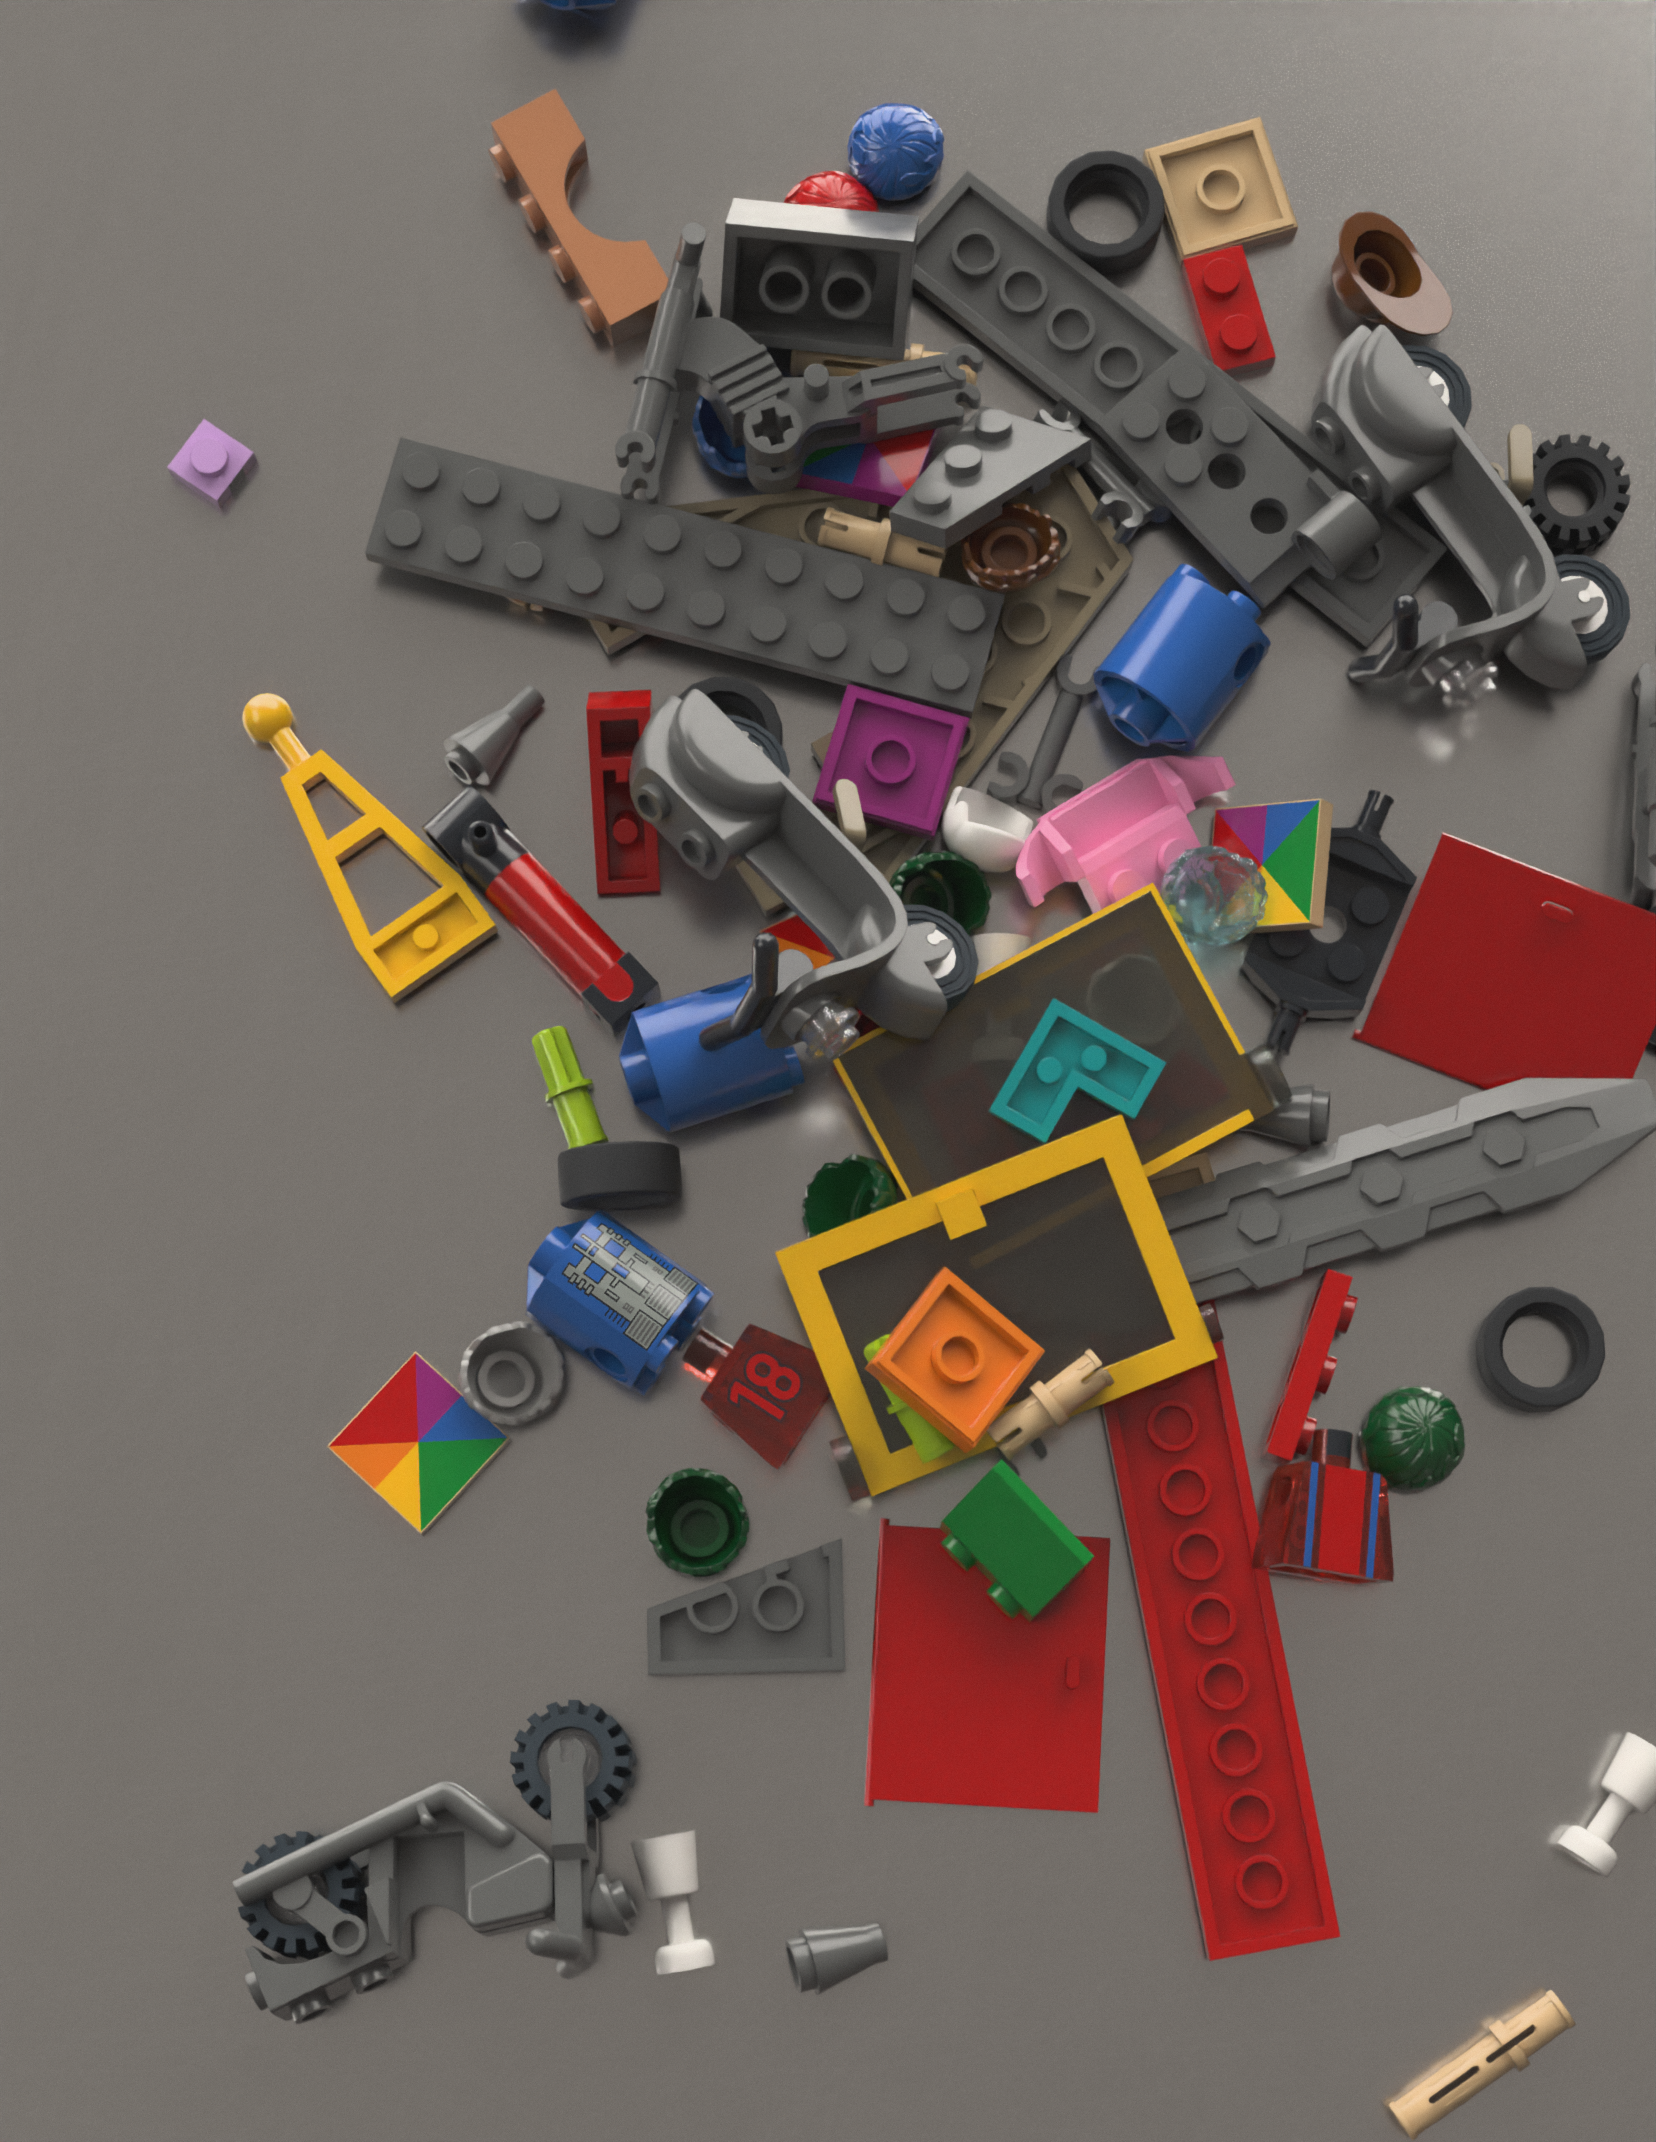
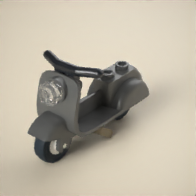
[1311,324,1630,711]
[629,689,979,1061]

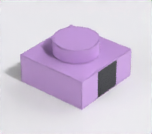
[167,419,257,509]

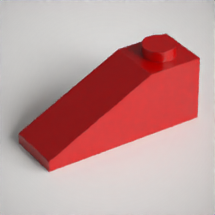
[586,690,660,894]

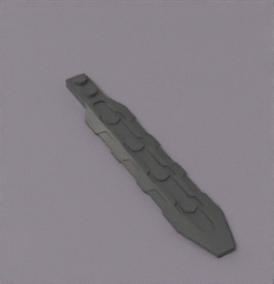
[910,1078,1656,1336]

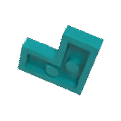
[988,998,1167,1144]

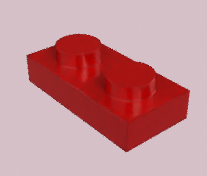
[1181,245,1276,377]

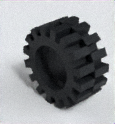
[1522,434,1631,555]

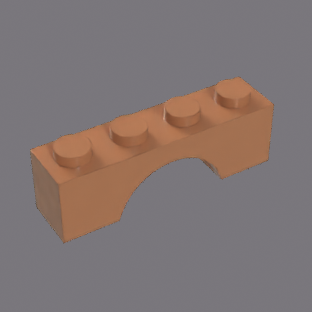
[488,89,668,348]

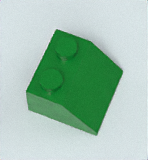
[940,1459,1094,1623]

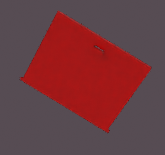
[1352,832,1656,1090]
[864,1518,1110,1813]

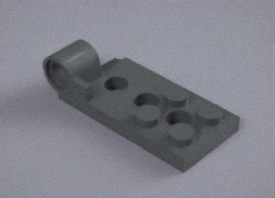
[1095,343,1382,608]

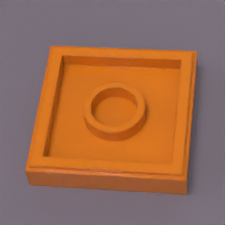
[864,1267,1045,1453]

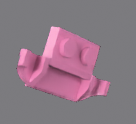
[1016,755,1236,914]

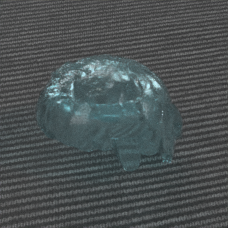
[1160,846,1268,947]

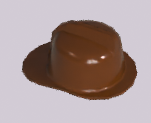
[1331,211,1453,336]

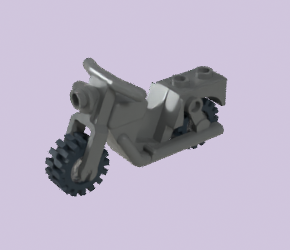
[233,1700,638,2024]

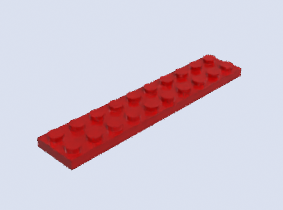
[1087,1300,1341,1961]

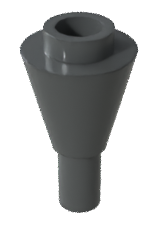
[443,685,545,785]

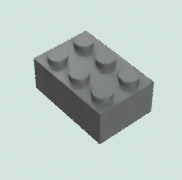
[720,198,919,361]

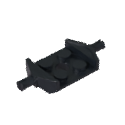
[1241,790,1417,1056]

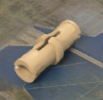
[817,507,948,577]
[987,1348,1115,1461]

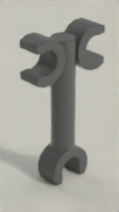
[1033,400,1173,544]
[986,654,1099,815]

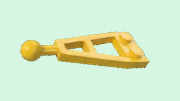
[242,693,498,1003]

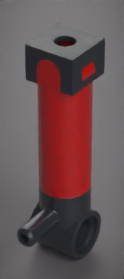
[422,785,661,1038]

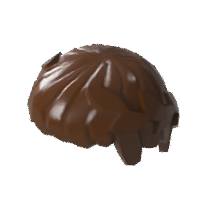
[961,503,1061,593]

